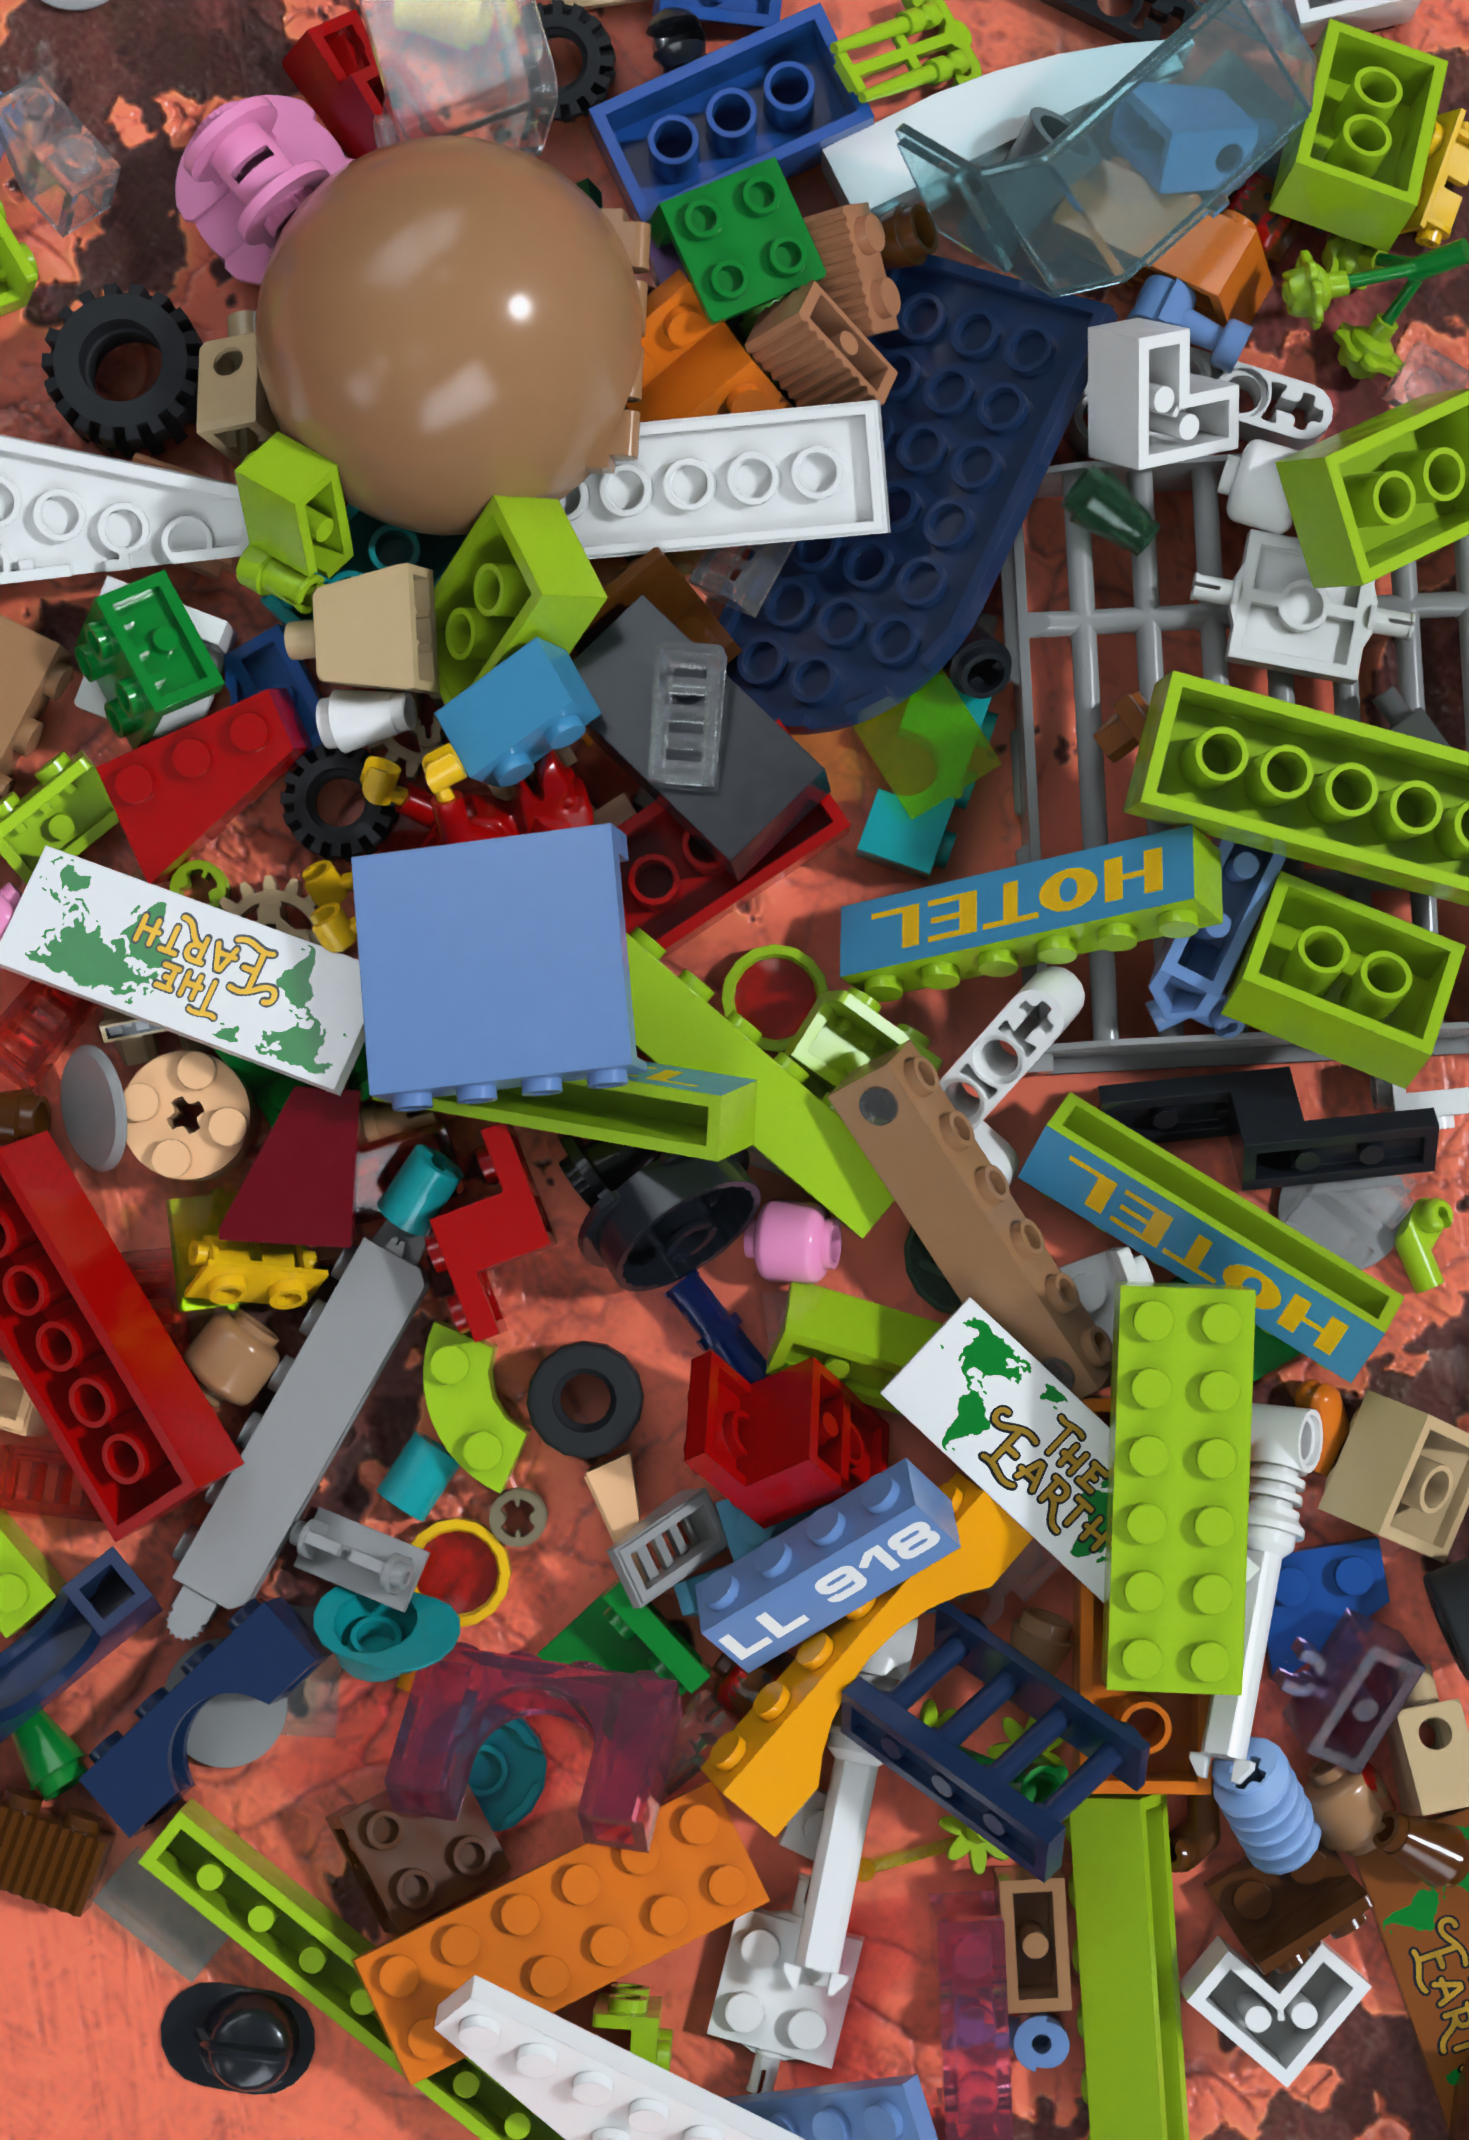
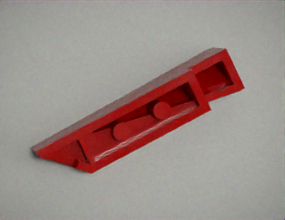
[282,9,448,159]

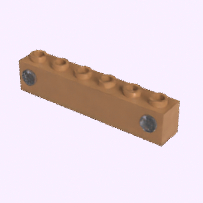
[827,1040,1113,1399]

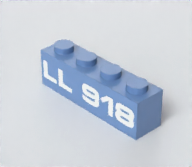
[695,1458,961,1673]

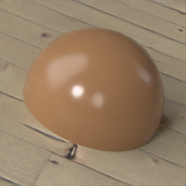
[255,135,651,536]

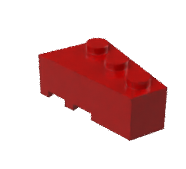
[96,688,313,884]

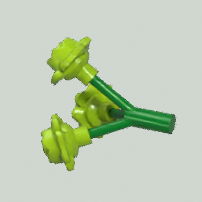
[1282,233,1469,380]

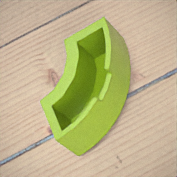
[423,1320,531,1494]

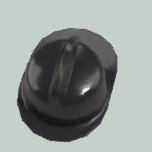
[161,1982,315,2095]

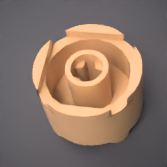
[123,1050,260,1181]

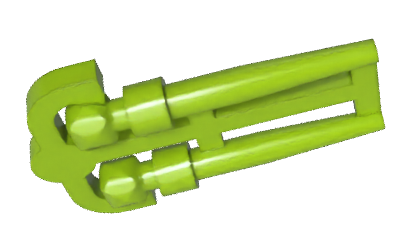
[830,0,982,103]

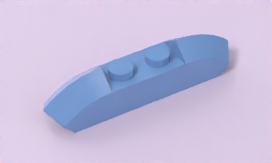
[1148,837,1286,1020]

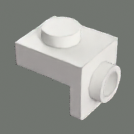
[1370,1075,1469,1130]

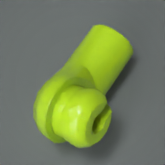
[1394,1197,1453,1294]

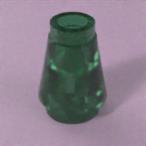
[1060,464,1161,556]

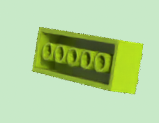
[1123,670,1469,907]
[1101,1281,1256,1696]

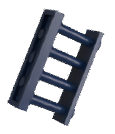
[840,1601,1150,1883]

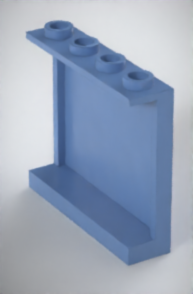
[351,823,647,1112]

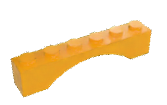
[700,1472,1034,1837]

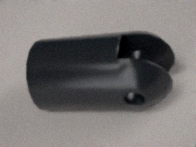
[646,7,706,76]

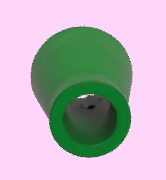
[12,1709,88,1801]

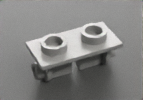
[289,1507,430,1613]

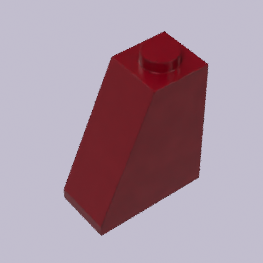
[219,1076,363,1248]

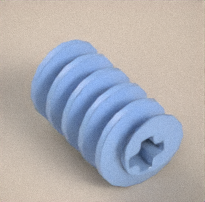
[1212,1737,1322,1875]

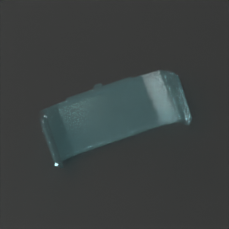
[895,0,1317,298]

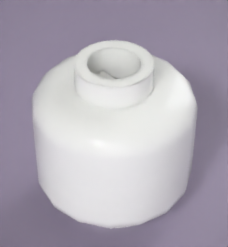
[1217,439,1299,534]

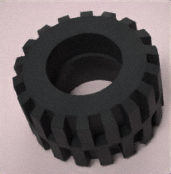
[41,283,203,458]

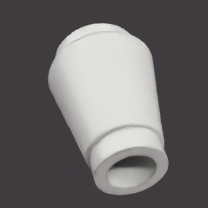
[316,689,417,753]

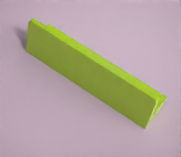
[765,1282,943,1416]

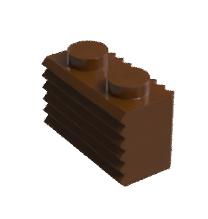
[0,1786,116,1917]

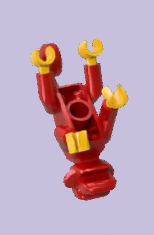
[302,743,594,953]

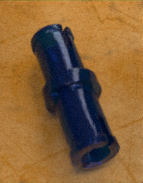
[664,1269,769,1384]

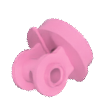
[175,95,354,286]

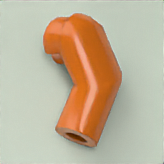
[1294,1379,1350,1477]

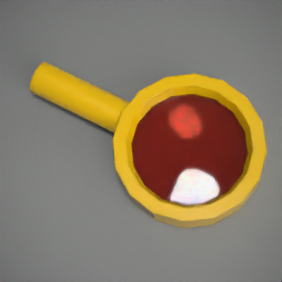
[396,1517,512,1695]

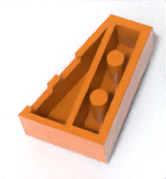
[1053,162,1273,328]

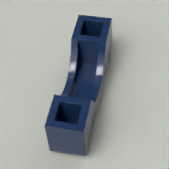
[0,1546,163,1743]
[78,1596,332,1838]

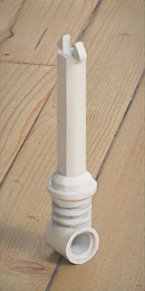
[1189,1403,1323,1785]
[783,1618,918,1997]

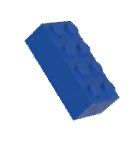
[588,3,874,223]

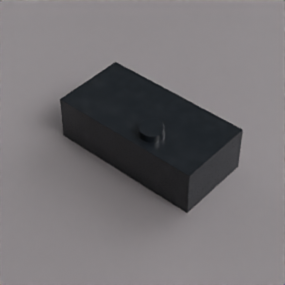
[573,595,831,882]

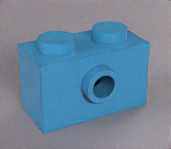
[434,637,602,788]

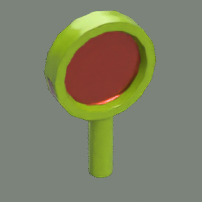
[721,944,831,1100]

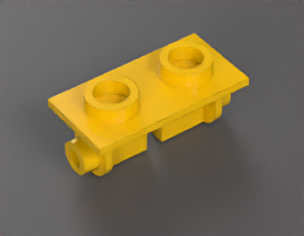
[1400,108,1469,249]
[184,1235,329,1310]

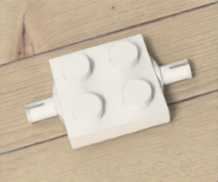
[1190,529,1416,685]
[707,1873,865,2094]

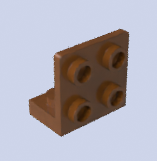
[574,547,742,669]
[325,1755,510,1934]
[1203,1840,1375,1975]

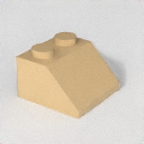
[1317,1390,1469,1563]

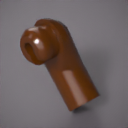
[1169,1782,1221,1873]

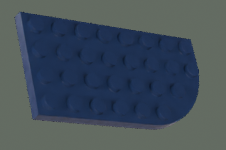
[718,255,1118,735]

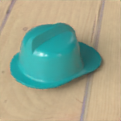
[314,1585,461,1682]

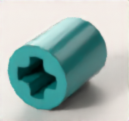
[377,1145,464,1236]
[376,1430,460,1521]

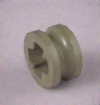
[489,1487,548,1547]

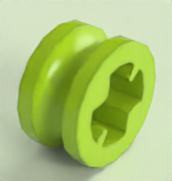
[169,860,231,910]

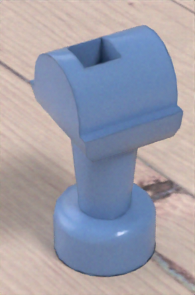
[1126,275,1253,374]
[945,1992,1070,2072]

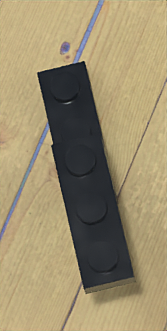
[1098,1067,1439,1191]

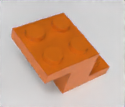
[626,268,795,422]

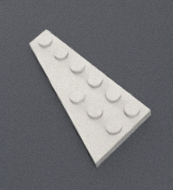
[0,434,249,585]
[434,1975,806,2140]

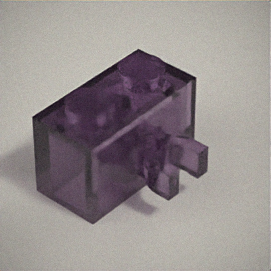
[1272,1608,1426,1775]

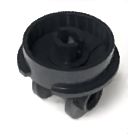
[557,1133,761,1292]

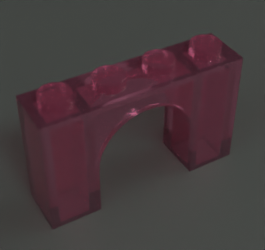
[384,1641,683,1853]
[928,1891,1013,2140]

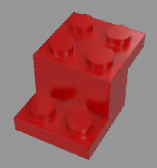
[424,1123,557,1343]
[683,1350,889,1529]

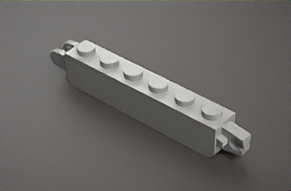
[166,1219,433,1641]

